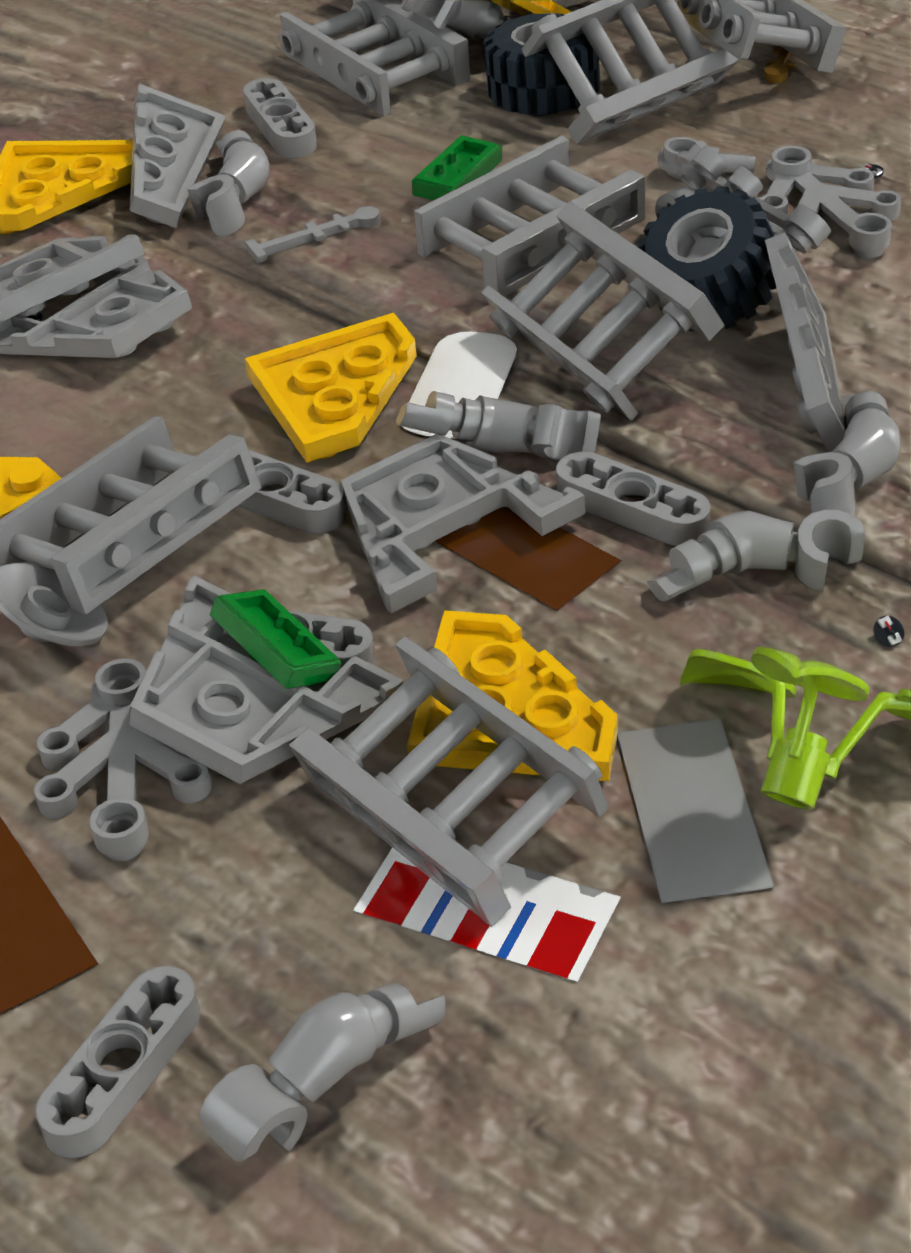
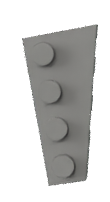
[130,83,226,228]
[765,232,847,452]

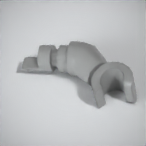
[399,0,513,39]
[187,130,270,237]
[396,391,601,462]
[794,391,901,516]
[646,509,865,602]
[199,983,446,1162]

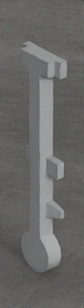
[245,206,380,263]

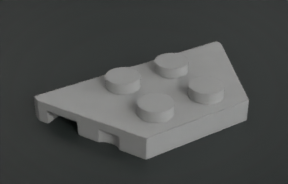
[0,234,145,323]

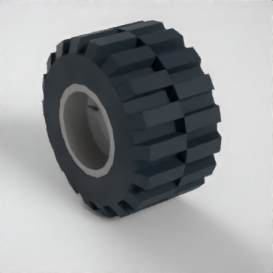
[484,13,600,115]
[638,186,777,332]

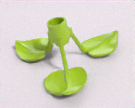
[680,647,911,810]

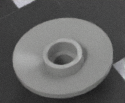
[0,563,108,646]

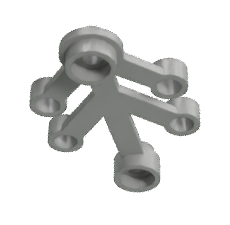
[676,145,831,254]
[760,146,902,258]
[34,659,212,861]

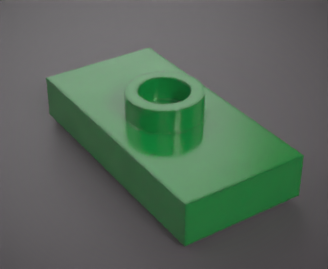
[411,135,502,201]
[209,589,342,689]

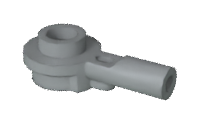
[658,137,756,179]

